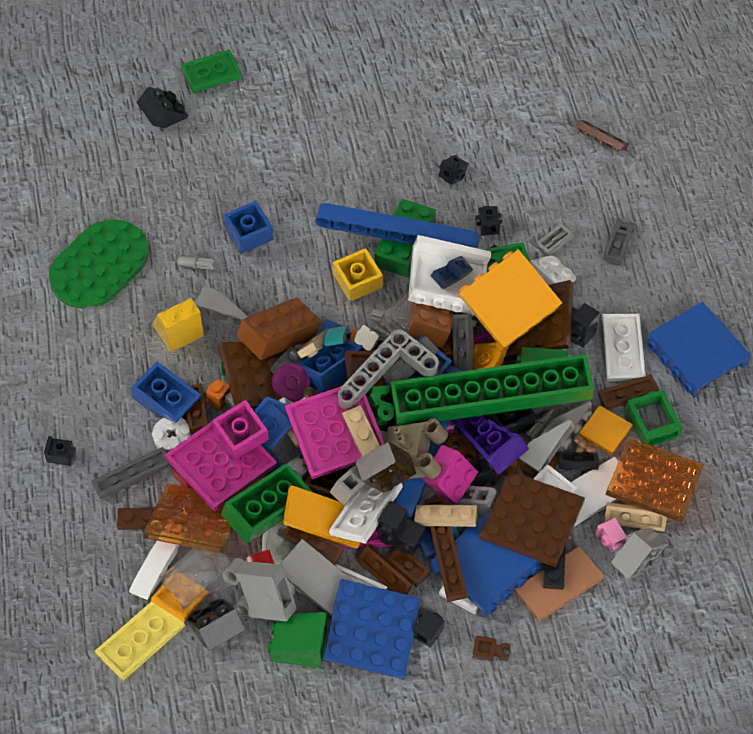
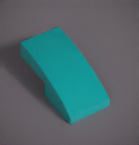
[324,325,350,346]

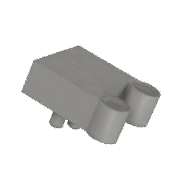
[222,558,297,621]

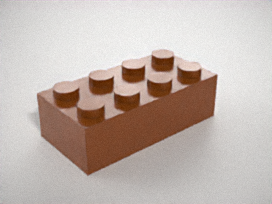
[236,297,321,360]
[407,302,454,348]

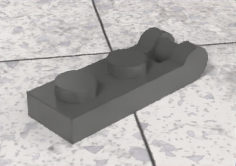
[603,219,635,265]

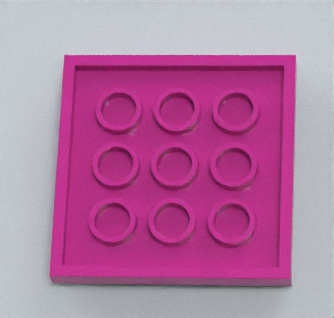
[285,381,385,479]
[165,411,277,512]

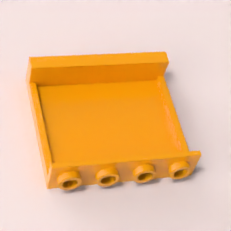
[458,249,562,352]

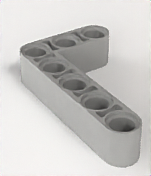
[338,330,439,409]

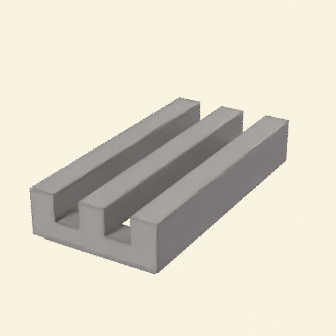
[535,223,574,256]

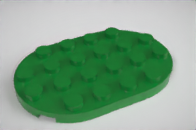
[49,220,148,309]

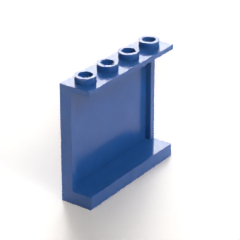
[647,302,751,397]
[431,511,541,618]

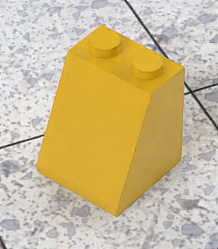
[153,298,204,353]

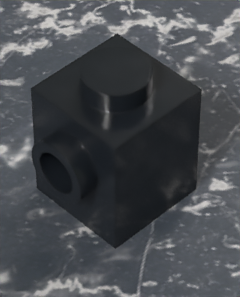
[413,610,445,648]

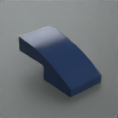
[431,256,474,289]

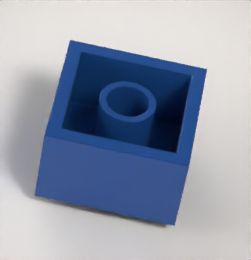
[223,201,274,254]

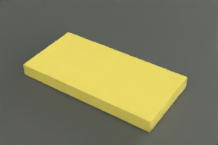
[95,602,185,681]

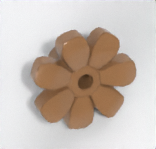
[573,434,596,453]

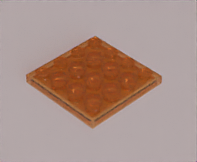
[605,438,704,522]
[144,484,233,553]

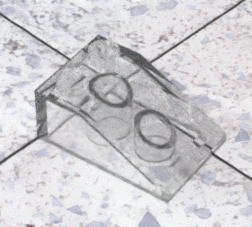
[160,538,231,609]

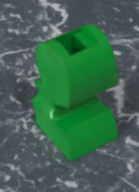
[366,385,394,426]

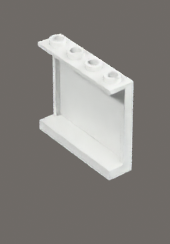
[408,235,491,316]

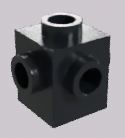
[438,155,469,185]
[475,206,502,236]

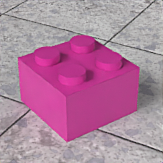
[212,400,269,460]
[421,445,478,505]

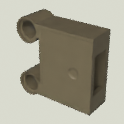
[385,419,448,479]

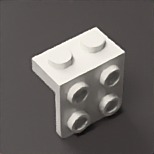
[530,255,576,285]

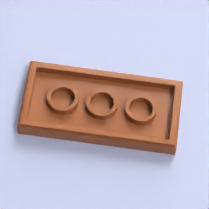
[514,546,605,622]

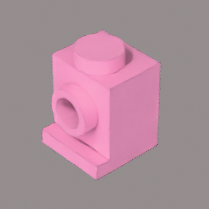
[596,518,627,553]

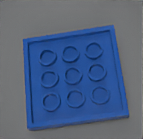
[322,579,421,680]

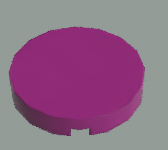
[272,363,310,402]

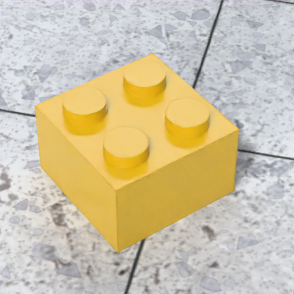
[333,248,383,302]

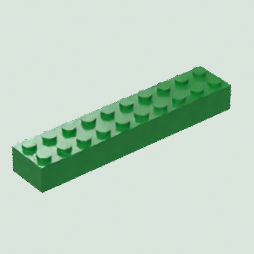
[390,354,594,426]

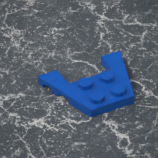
[254,396,292,474]

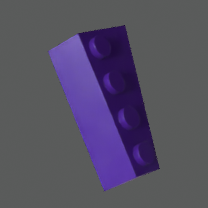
[452,415,529,474]

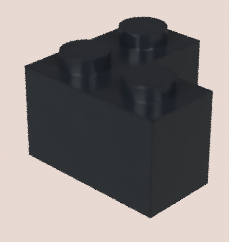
[570,303,600,348]
[378,501,426,555]

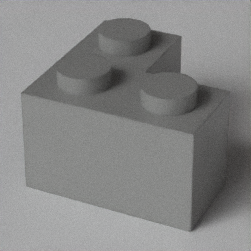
[611,528,668,579]

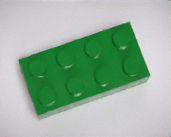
[374,198,436,278]
[221,463,312,544]

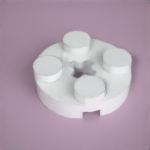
[152,418,192,453]

